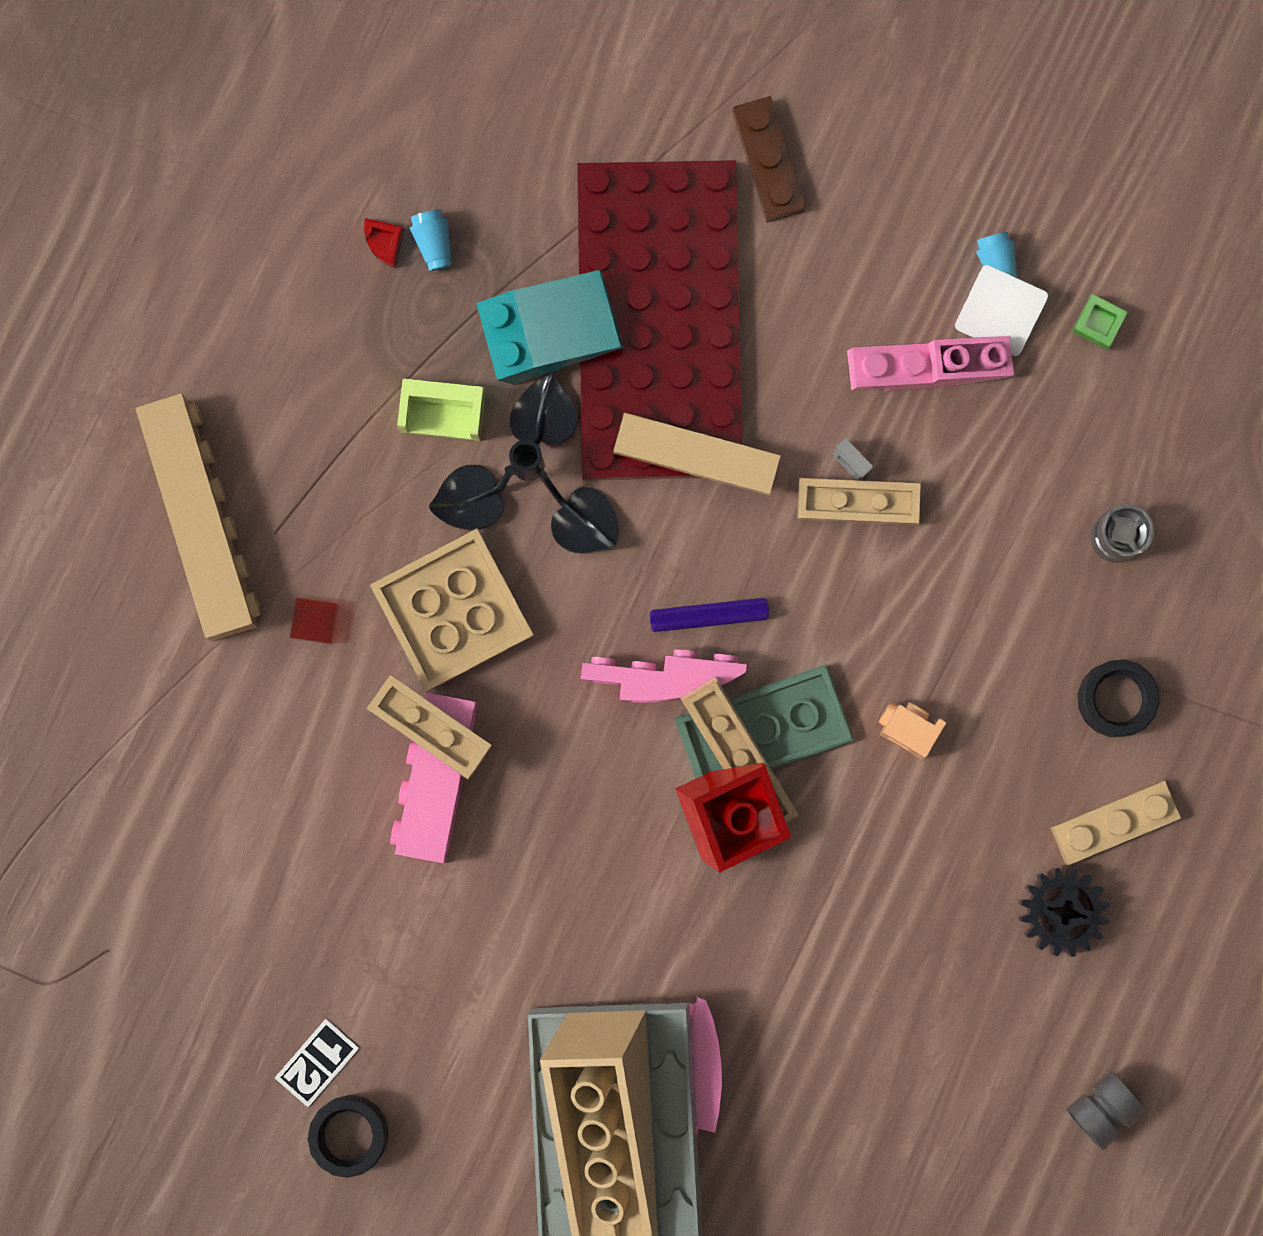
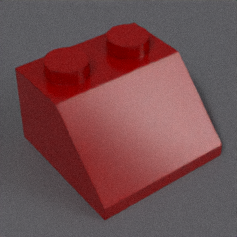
[675,763,791,873]

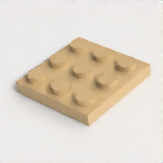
[370,529,534,693]

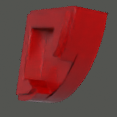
[364,218,405,268]

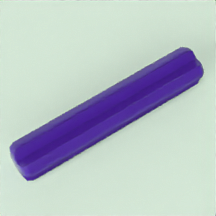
[650,598,769,632]

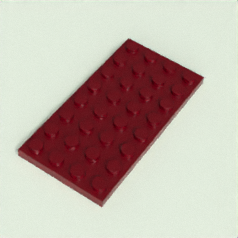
[577,160,742,480]

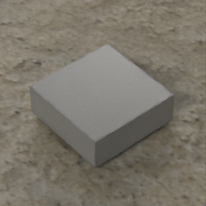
[832,438,873,481]

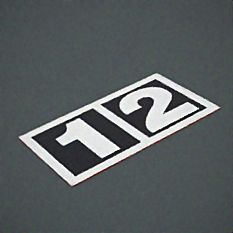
[275,1019,359,1107]

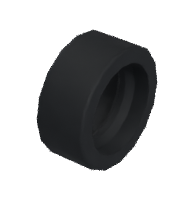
[1077,660,1160,737]
[307,1095,389,1178]

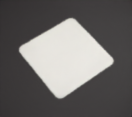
[955,265,1048,356]

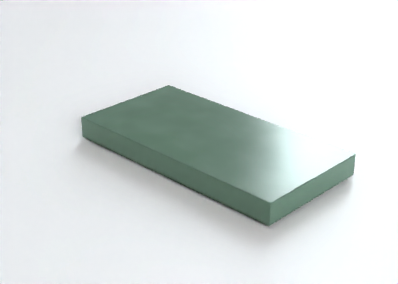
[674,664,854,779]

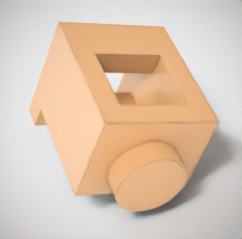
[878,701,946,759]

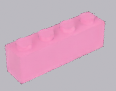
[390,693,478,863]

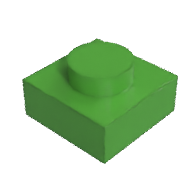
[1071,294,1128,350]

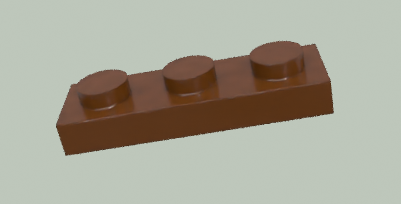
[732,96,805,223]

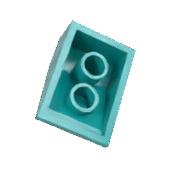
[476,270,623,385]

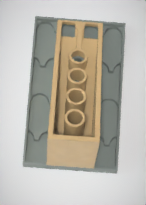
[528,1003,703,1236]

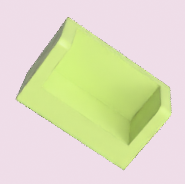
[397,379,486,441]

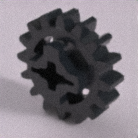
[1018,868,1109,957]

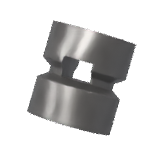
[1091,504,1154,563]
[1066,1071,1146,1151]

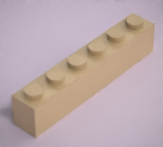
[135,393,261,642]

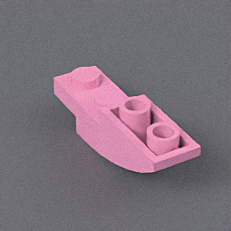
[847,336,1014,392]
[581,650,747,703]
[689,995,722,1136]

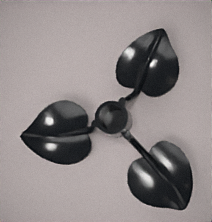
[429,373,619,554]

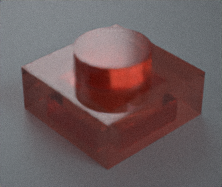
[290,598,338,645]

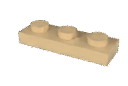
[797,478,921,525]
[366,675,492,780]
[1050,781,1181,865]

